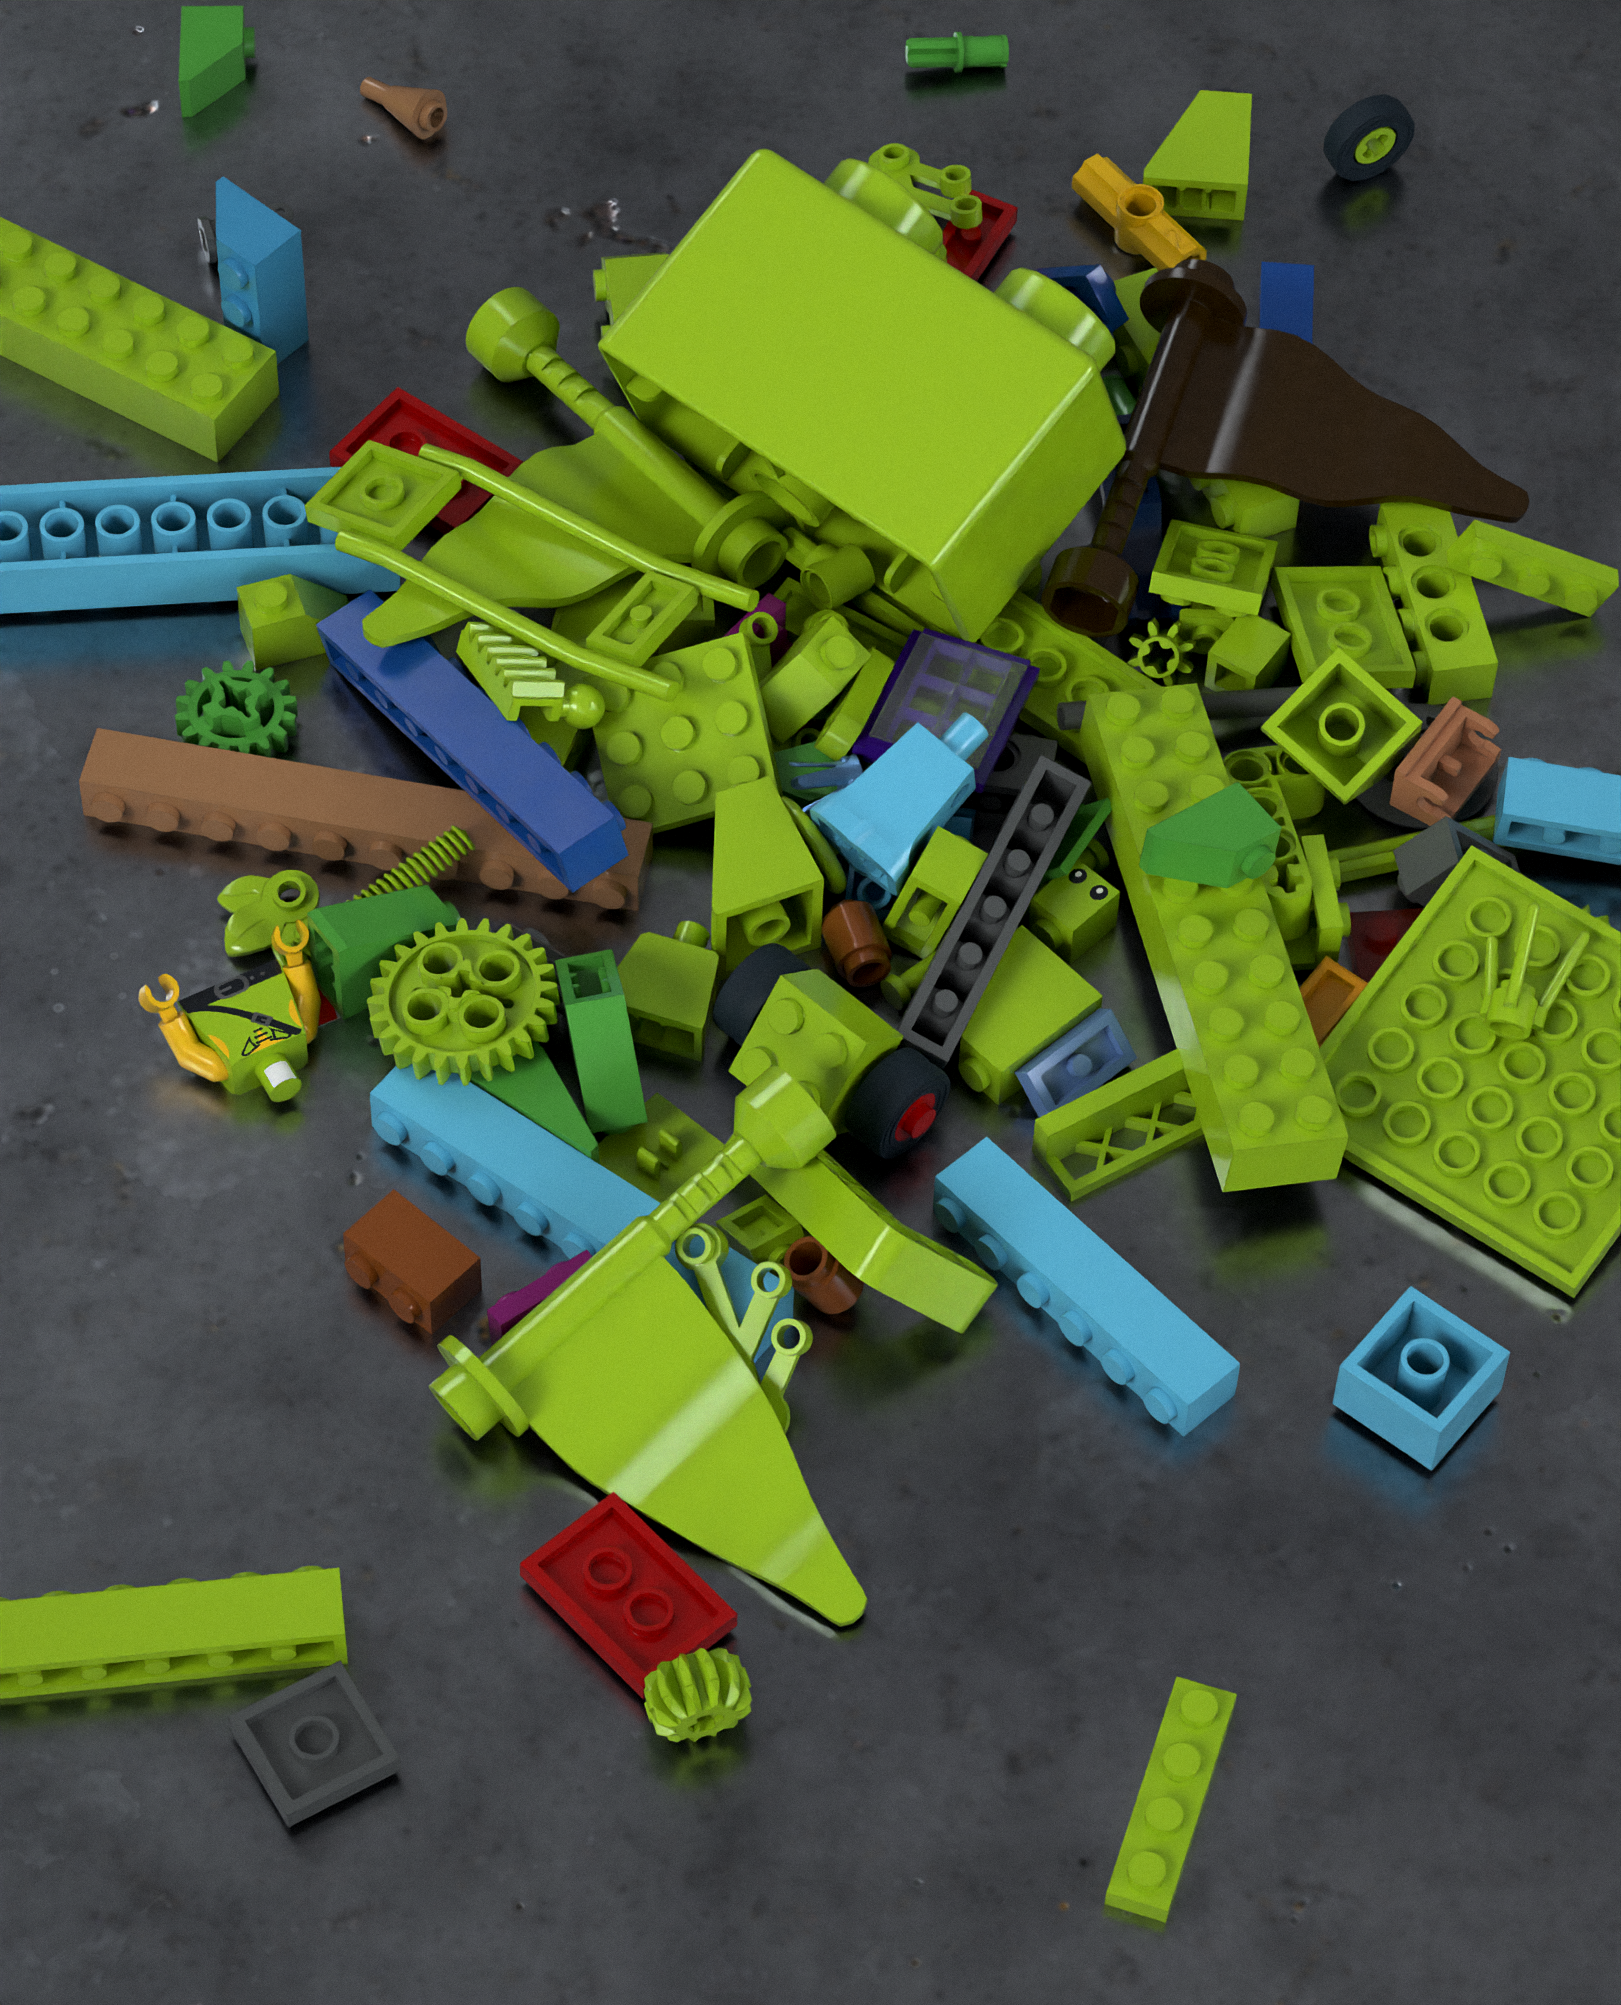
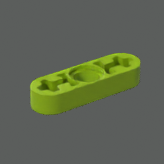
[814,646,896,761]

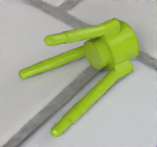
[1479,903,1590,1040]

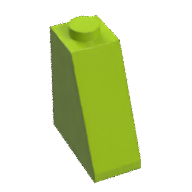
[1142,90,1252,221]
[958,925,1103,1105]

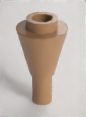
[360,77,447,139]

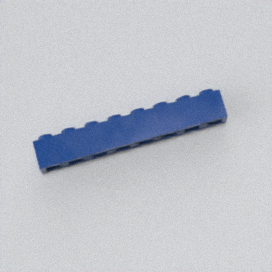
[316,590,629,893]

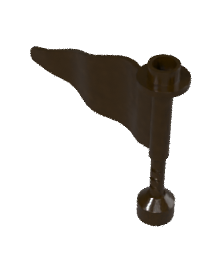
[1041,259,1530,637]

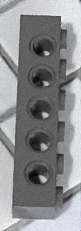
[896,755,1091,1070]

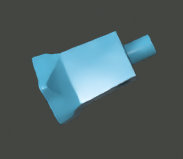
[810,712,989,896]

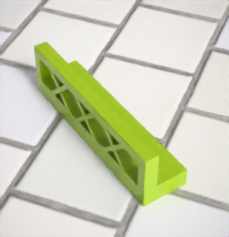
[1032,1048,1204,1202]

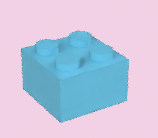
[1332,1286,1510,1471]

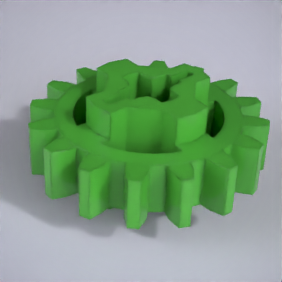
[175,660,298,757]

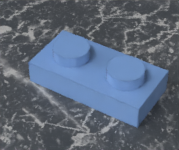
[1015,1008,1137,1117]

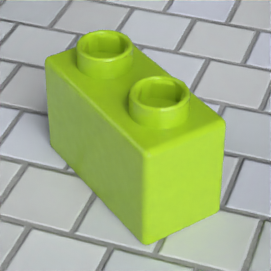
[598,148,1127,643]

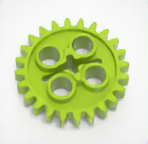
[367,918,560,1086]

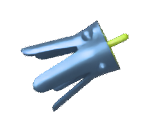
[789,754,863,817]

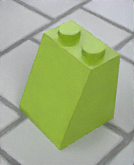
[711,776,824,981]

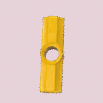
[1072,153,1207,271]

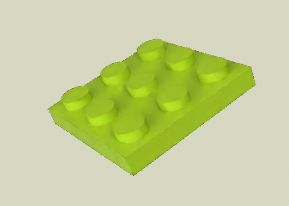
[582,632,784,834]

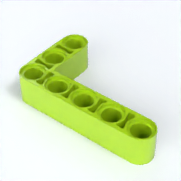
[723,1132,998,1334]

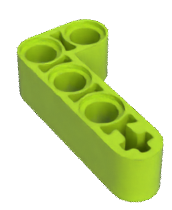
[1223,745,1325,941]

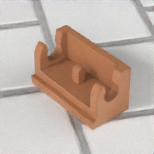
[1389,696,1502,826]

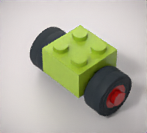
[713,943,950,1159]

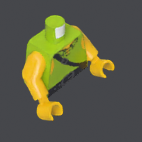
[138,920,321,1102]

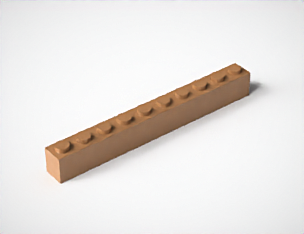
[79,728,653,911]

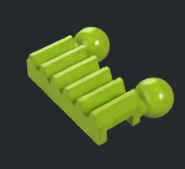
[456,622,605,729]

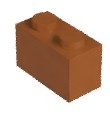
[343,1189,482,1335]

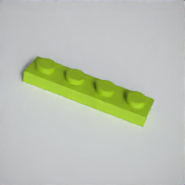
[1104,1676,1237,1923]

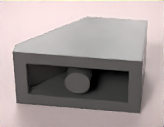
[1393,816,1520,907]

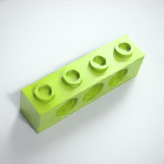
[1369,502,1498,705]

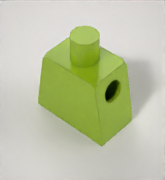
[617,921,720,1062]

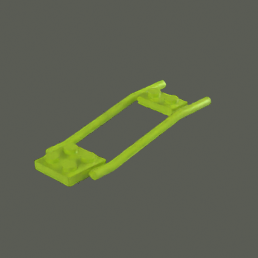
[304,440,759,703]

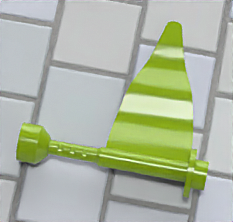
[362,287,788,648]
[428,1065,868,1627]

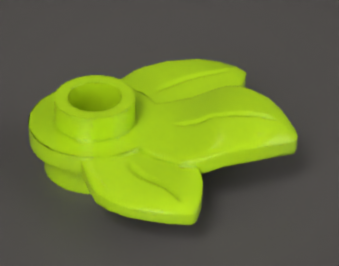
[217,870,320,968]

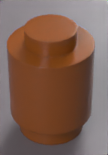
[822,899,892,987]
[784,1236,864,1314]

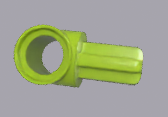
[782,527,875,611]

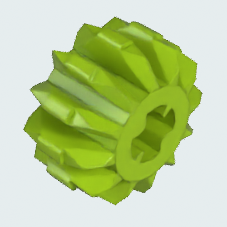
[644,1648,752,1742]

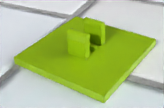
[598,1092,725,1203]

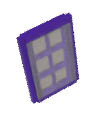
[852,628,1040,793]

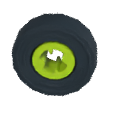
[1323,94,1415,181]

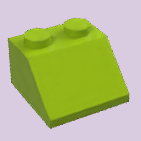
[1261,647,1423,805]

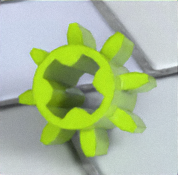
[1127,618,1197,686]

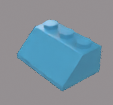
[216,176,309,365]

